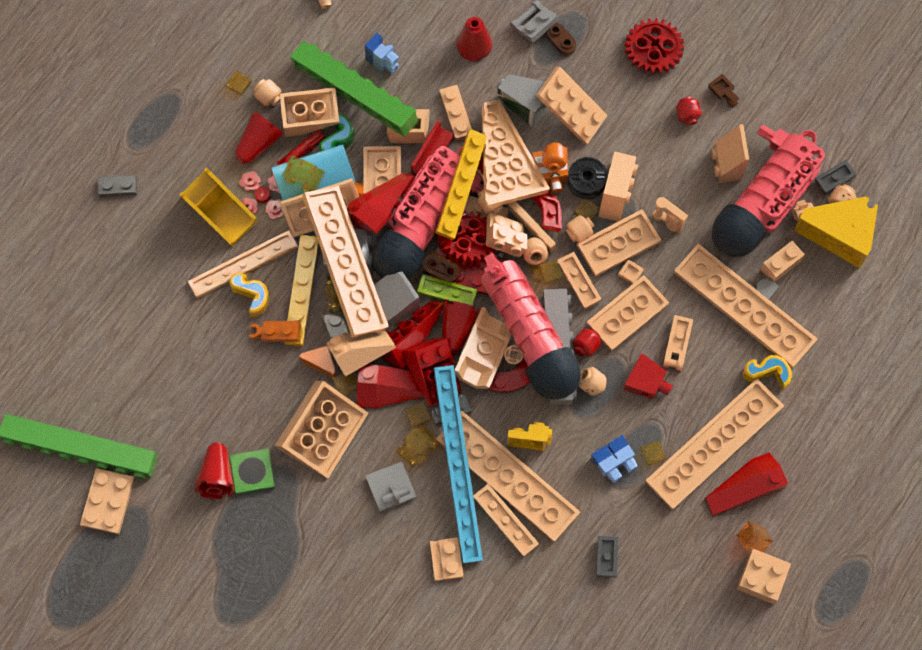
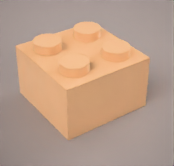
[736,549,791,605]

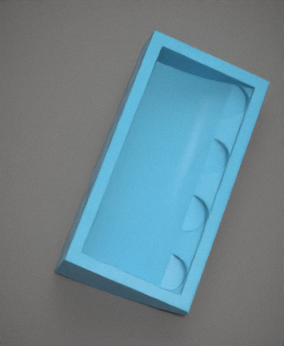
[272,144,356,201]

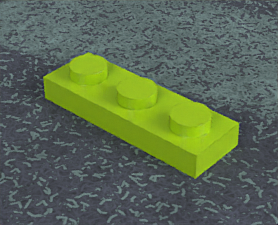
[417,274,477,306]

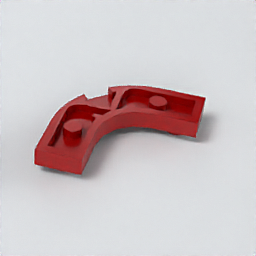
[530,191,562,233]
[487,358,530,393]

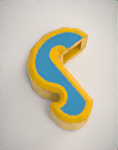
[229,273,270,317]
[742,355,792,391]

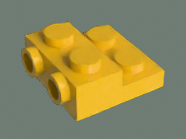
[507,422,552,451]

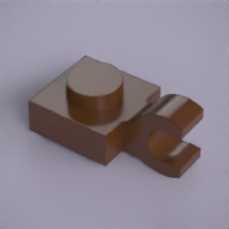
[708,74,739,108]

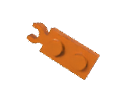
[249,321,302,342]

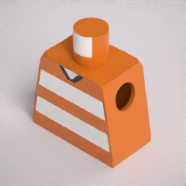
[532,147,568,193]

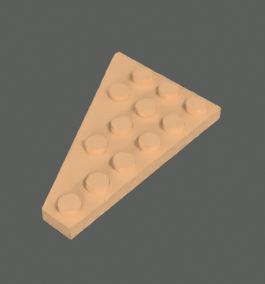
[481,99,550,209]

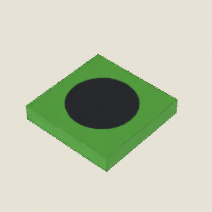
[230,449,275,495]

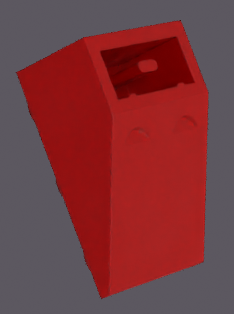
[403,338,462,406]

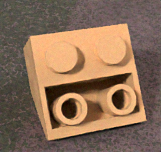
[387,109,430,144]

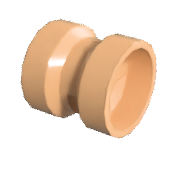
[504,345,523,364]

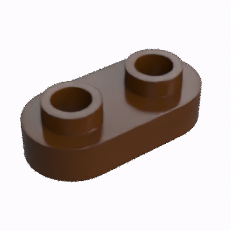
[546,23,576,56]
[423,253,460,281]

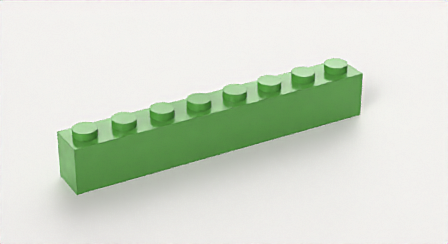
[290,41,418,137]
[0,414,158,479]

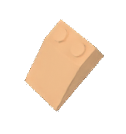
[280,88,339,137]
[711,124,749,183]
[326,330,396,376]

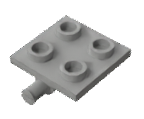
[366,461,416,512]

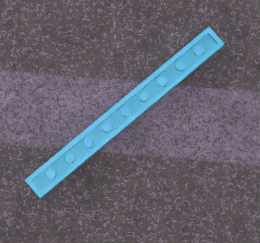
[433,365,483,564]

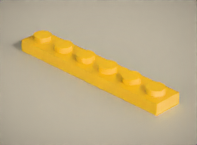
[435,129,487,240]
[284,235,319,347]

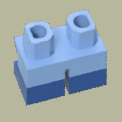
[365,33,399,75]
[590,435,638,483]

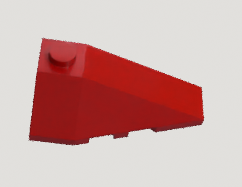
[347,173,415,233]
[381,301,443,369]
[357,364,425,409]
[705,452,788,516]

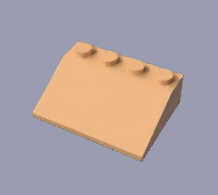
[274,381,368,479]

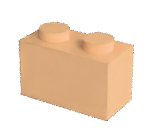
[760,241,805,283]

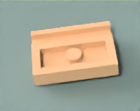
[430,538,464,582]

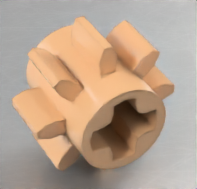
[792,200,814,222]

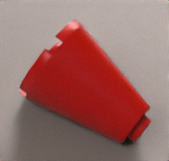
[456,17,492,61]
[235,112,284,164]
[442,299,481,354]
[195,442,234,499]

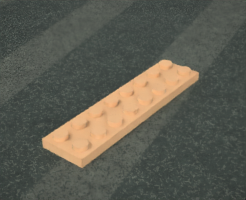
[302,186,389,337]
[673,244,817,369]
[645,379,784,510]
[436,411,580,542]

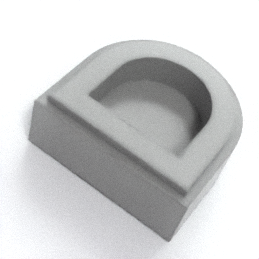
[756,279,779,300]

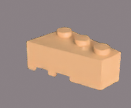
[598,152,638,222]

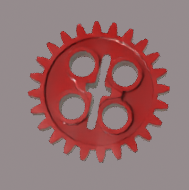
[624,18,685,75]
[437,210,496,266]

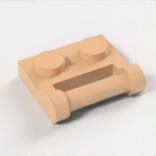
[653,197,688,234]

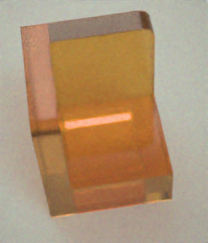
[737,521,773,552]

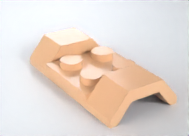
[454,307,512,389]

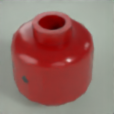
[676,97,702,126]
[573,328,601,357]

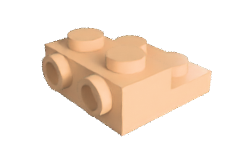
[486,212,527,258]

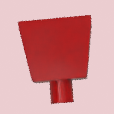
[623,353,673,399]

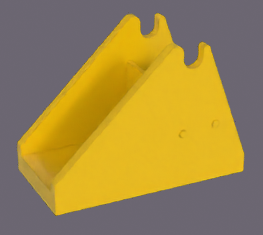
[179,167,259,247]
[794,197,878,268]

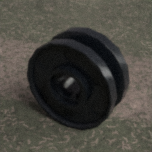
[568,157,607,199]

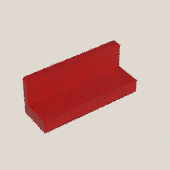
[411,121,454,182]

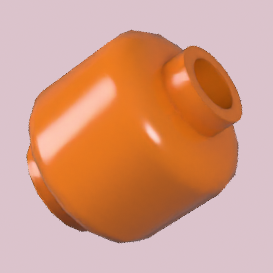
[542,142,567,172]

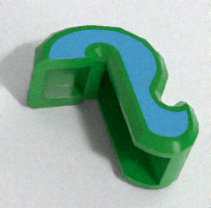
[319,113,354,151]

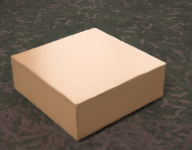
[618,259,644,285]

